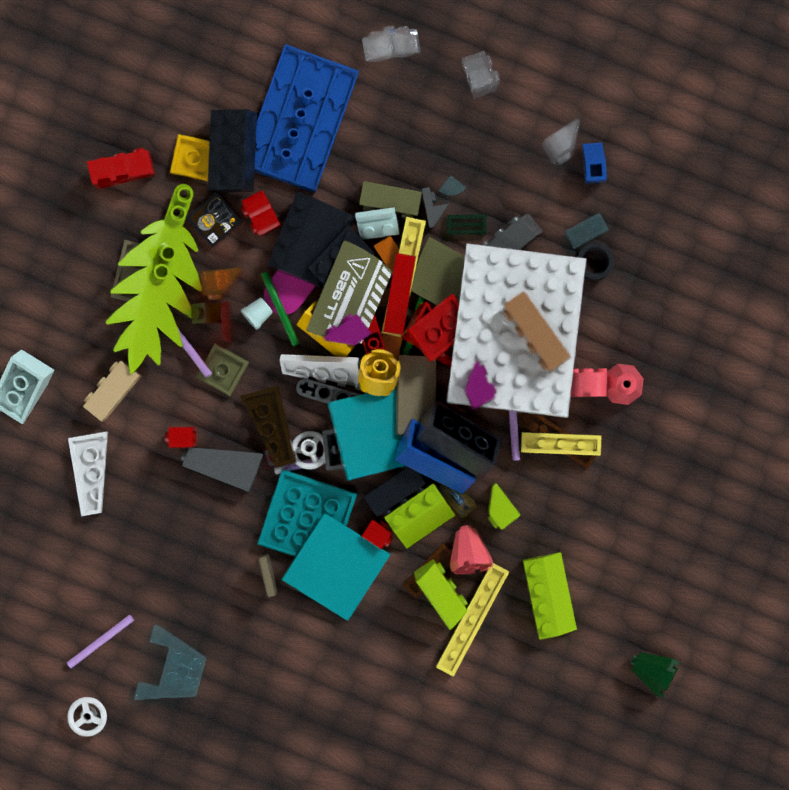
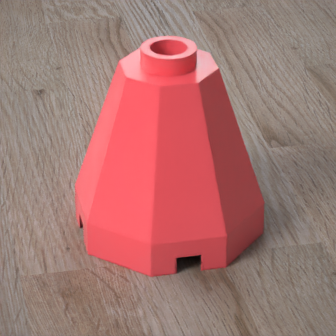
[607,364,644,405]
[450,525,493,574]

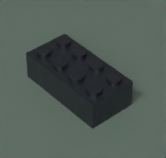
[208,109,257,192]
[416,400,502,479]

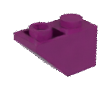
[323,313,371,346]
[464,361,497,410]

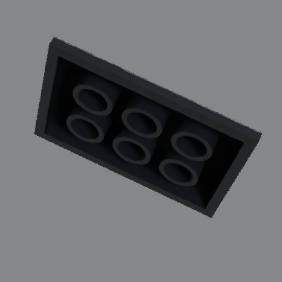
[268,192,355,289]

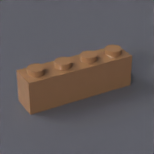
[503,291,571,373]

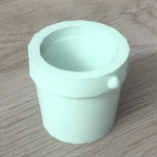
[240,298,273,330]

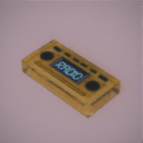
[437,484,477,519]

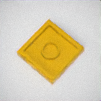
[170,134,210,181]

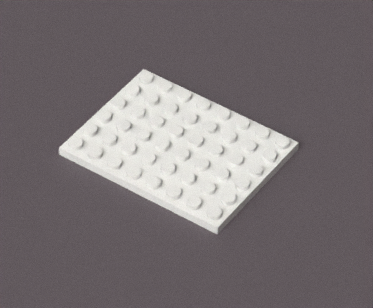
[447,244,586,418]

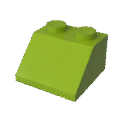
[488,482,521,530]

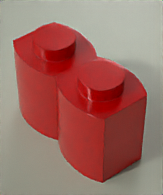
[241,190,282,237]

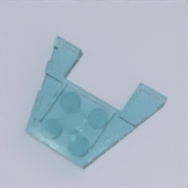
[134,624,207,700]

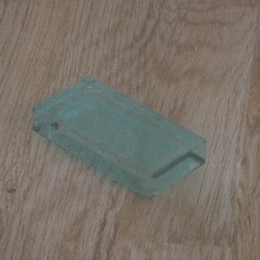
[565,213,609,249]

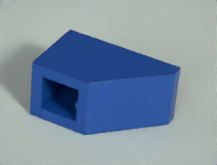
[582,143,607,184]

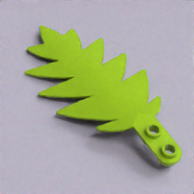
[106,184,202,374]

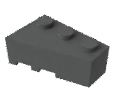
[481,213,543,250]

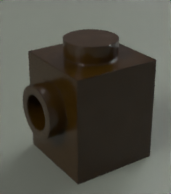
[191,303,223,324]

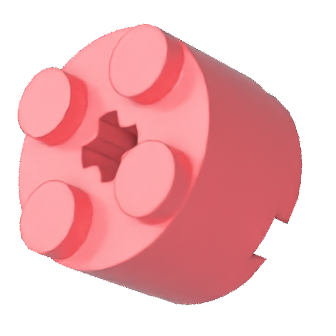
[570,368,608,397]

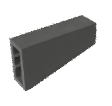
[181,447,264,492]

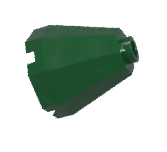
[630,652,681,698]

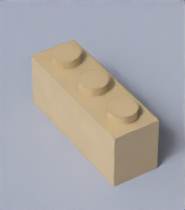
[83,361,141,422]

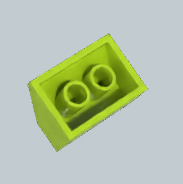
[384,483,455,548]
[414,559,468,630]

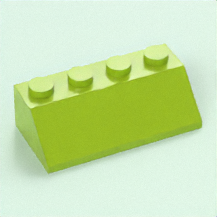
[522,552,577,640]

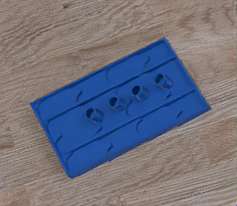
[255,44,359,193]

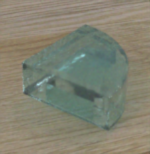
[438,176,466,196]

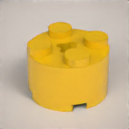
[358,349,400,396]

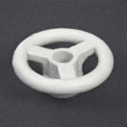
[292,431,325,469]
[67,697,107,737]

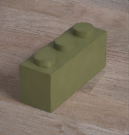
[359,181,422,219]

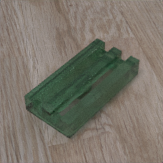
[447,214,487,235]

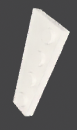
[280,354,361,390]
[68,431,108,516]

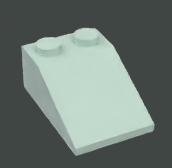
[0,349,54,424]

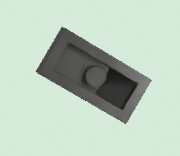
[421,187,449,229]

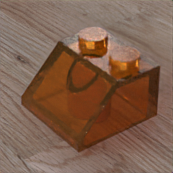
[200,268,244,301]

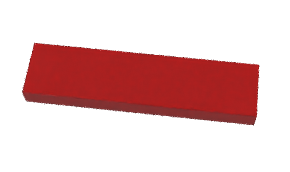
[383,253,416,335]

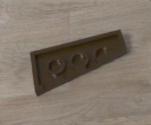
[240,386,297,468]

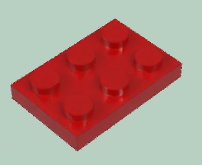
[406,294,459,362]

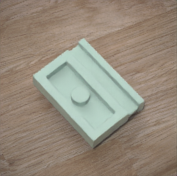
[356,207,399,240]

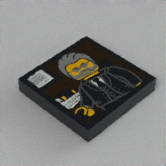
[187,192,242,247]

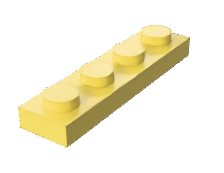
[521,432,601,456]

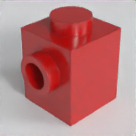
[362,519,393,549]

